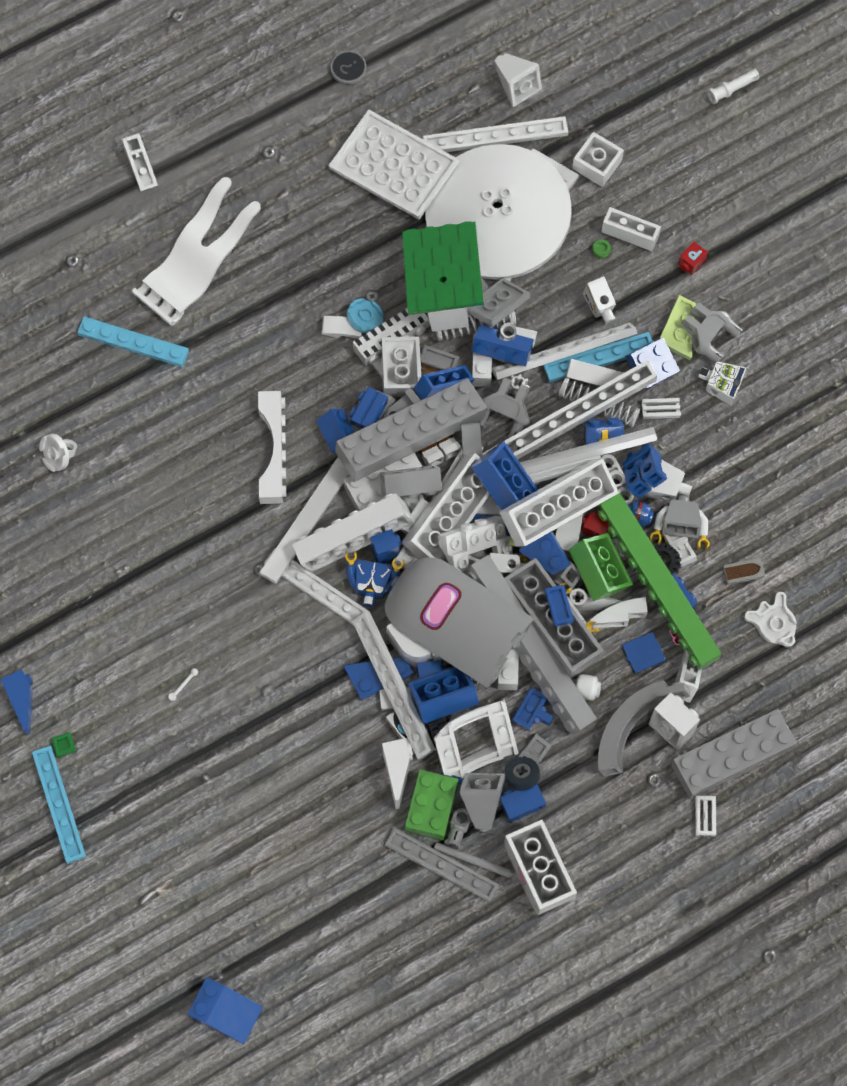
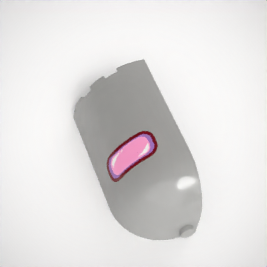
[385,557,534,688]

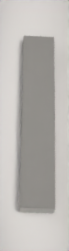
[385,828,500,903]

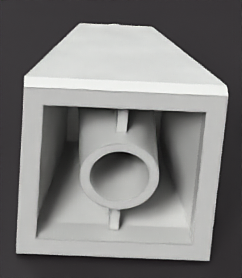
[494,54,542,108]

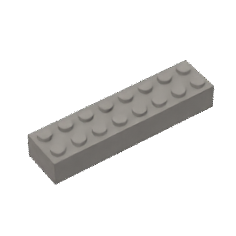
[335,378,487,482]

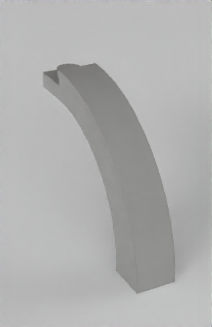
[598,680,690,777]

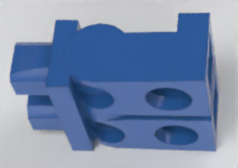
[622,443,667,499]

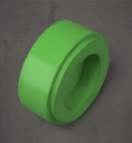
[592,239,611,259]

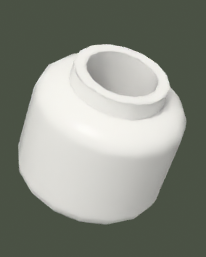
[573,674,601,701]

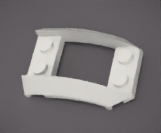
[434,700,519,778]

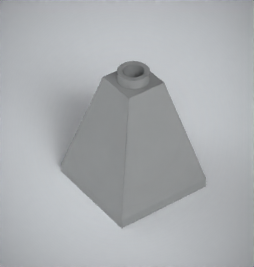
[460,773,505,832]

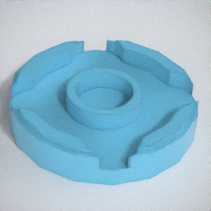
[347,298,384,333]

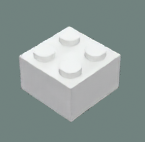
[572,132,624,187]

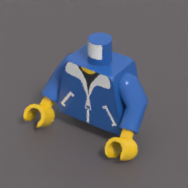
[345,551,405,607]

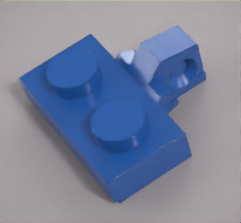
[512,688,553,731]

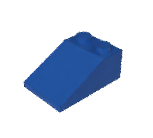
[188,977,263,1044]

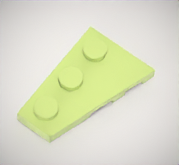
[660,295,696,360]

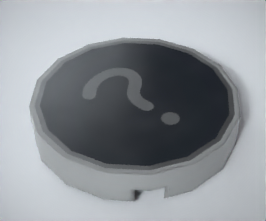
[331,51,366,85]

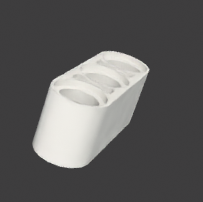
[601,454,634,505]

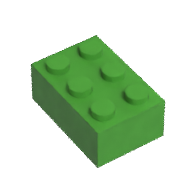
[569,533,633,601]
[405,770,458,841]

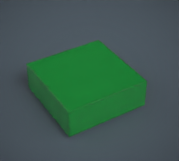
[51,732,77,758]

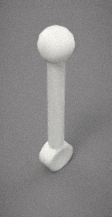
[168,668,198,701]

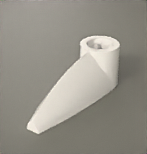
[569,588,623,610]

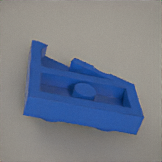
[519,531,571,575]

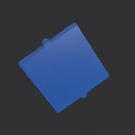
[622,632,666,674]

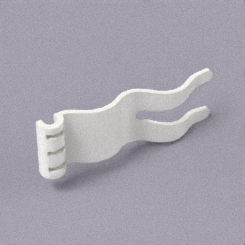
[132,177,261,326]

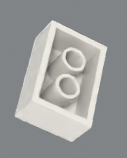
[649,692,700,751]

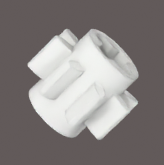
[508,374,529,398]

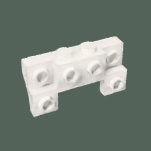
[438,516,513,572]

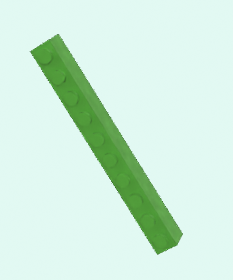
[598,493,721,670]

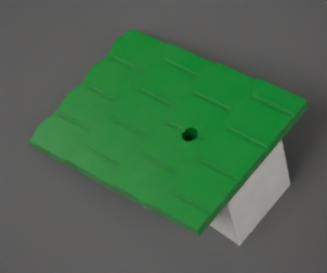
[402,221,484,332]

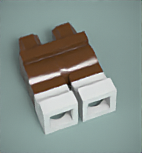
[419,435,461,466]

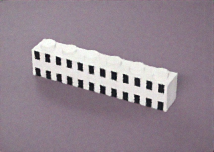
[353,308,431,366]

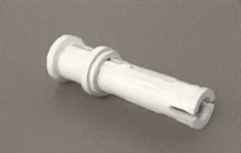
[707,69,760,104]

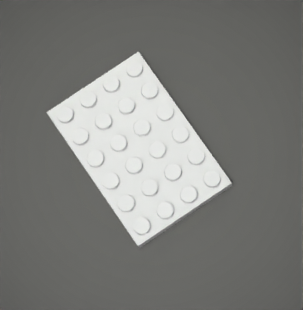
[329,110,459,219]

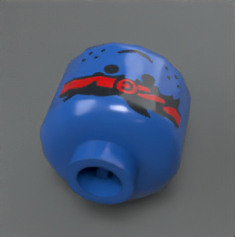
[627,500,654,528]

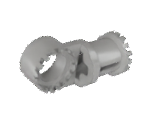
[444,808,471,849]

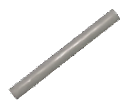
[434,842,512,878]

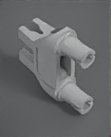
[680,302,743,364]
[479,378,530,438]

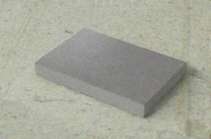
[467,278,530,327]

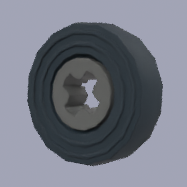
[504,757,540,791]

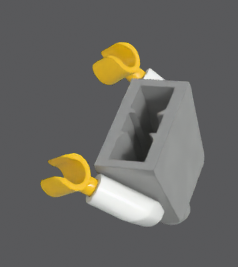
[650,495,710,550]

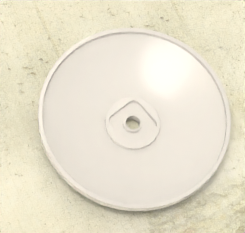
[425,144,571,280]

